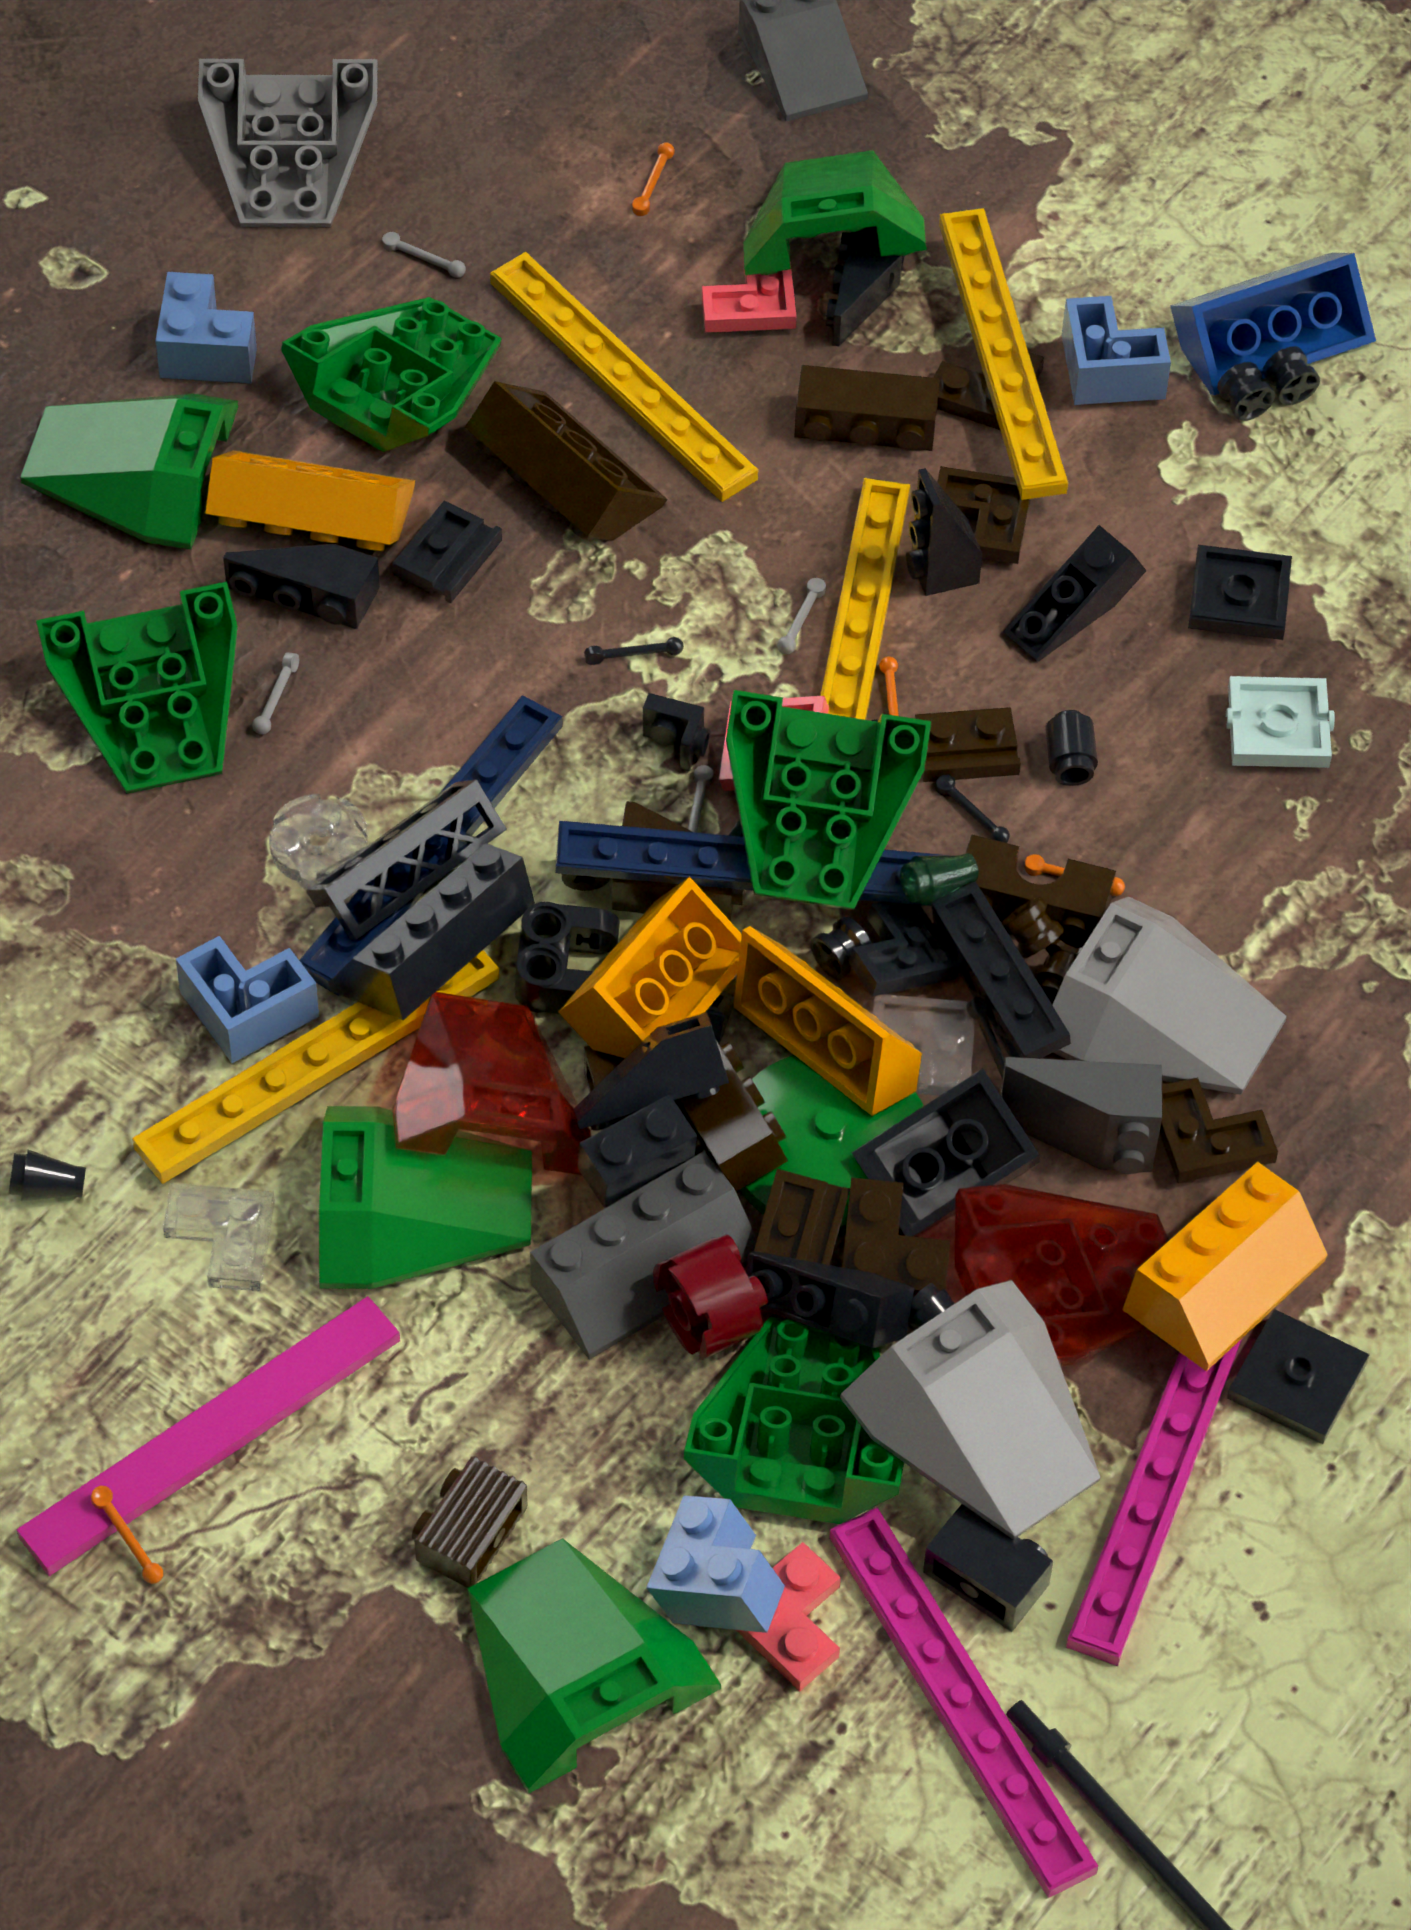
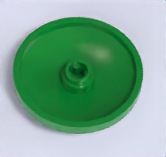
[740,1055,924,1236]

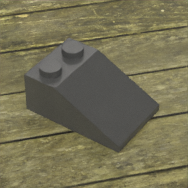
[738,0,868,122]
[1001,1057,1162,1174]

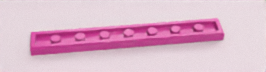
[16,1296,400,1576]
[1066,1338,1243,1666]
[829,1507,1098,1898]

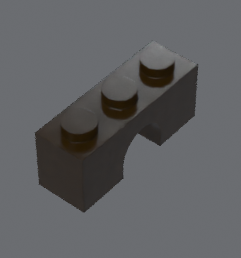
[956,834,1116,943]

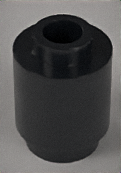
[1045,710,1098,786]

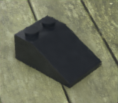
[852,1068,1041,1237]

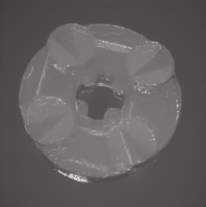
[269,794,368,890]

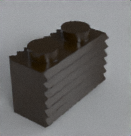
[411,1456,528,1588]

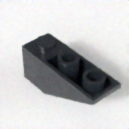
[825,226,905,346]
[906,468,983,596]
[1003,525,1146,662]
[223,544,380,629]
[574,1012,729,1131]
[746,1251,914,1348]

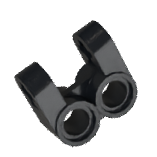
[514,902,620,1014]

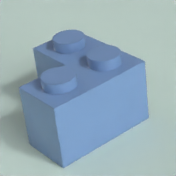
[156,272,257,384]
[1061,296,1171,405]
[176,936,319,1063]
[646,1495,785,1633]

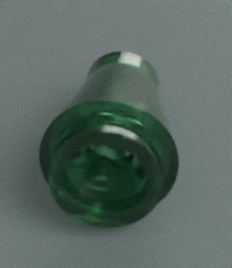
[900,853,979,905]

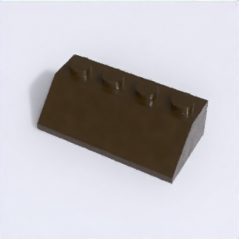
[465,381,668,541]

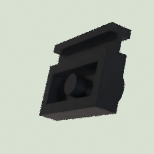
[392,500,502,603]

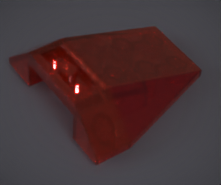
[392,992,592,1175]
[954,1184,1169,1366]

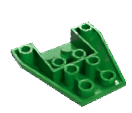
[743,150,927,276]
[281,297,502,452]
[20,393,239,550]
[36,582,238,794]
[726,690,931,910]
[319,1106,532,1289]
[683,1317,904,1524]
[467,1538,721,1794]

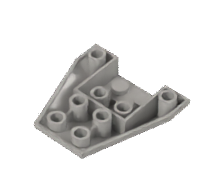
[198,59,378,227]
[1053,897,1286,1095]
[840,1280,1101,1540]

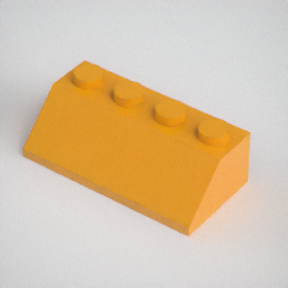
[205,450,415,551]
[559,876,742,1058]
[733,926,922,1116]
[1122,1162,1328,1371]

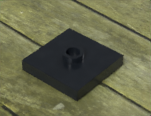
[1188,544,1292,640]
[1227,1309,1370,1444]

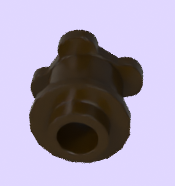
[1034,939,1082,1005]

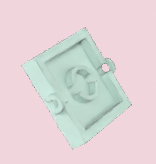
[1226,676,1335,768]

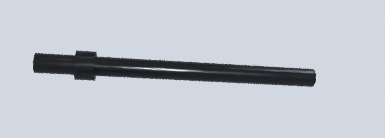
[1006,1700,1233,1930]

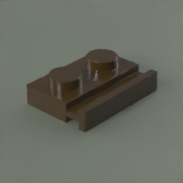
[914,707,1021,782]
[754,1169,850,1265]

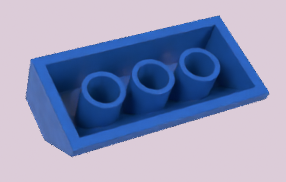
[1170,253,1376,395]

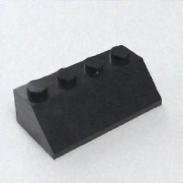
[328,843,535,1020]

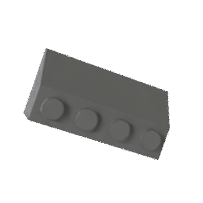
[530,1151,757,1360]

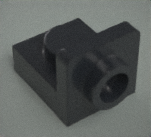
[643,693,711,771]

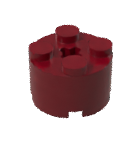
[653,1234,767,1360]

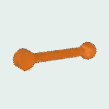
[632,142,675,216]
[879,656,899,716]
[1025,854,1125,896]
[91,1486,164,1584]

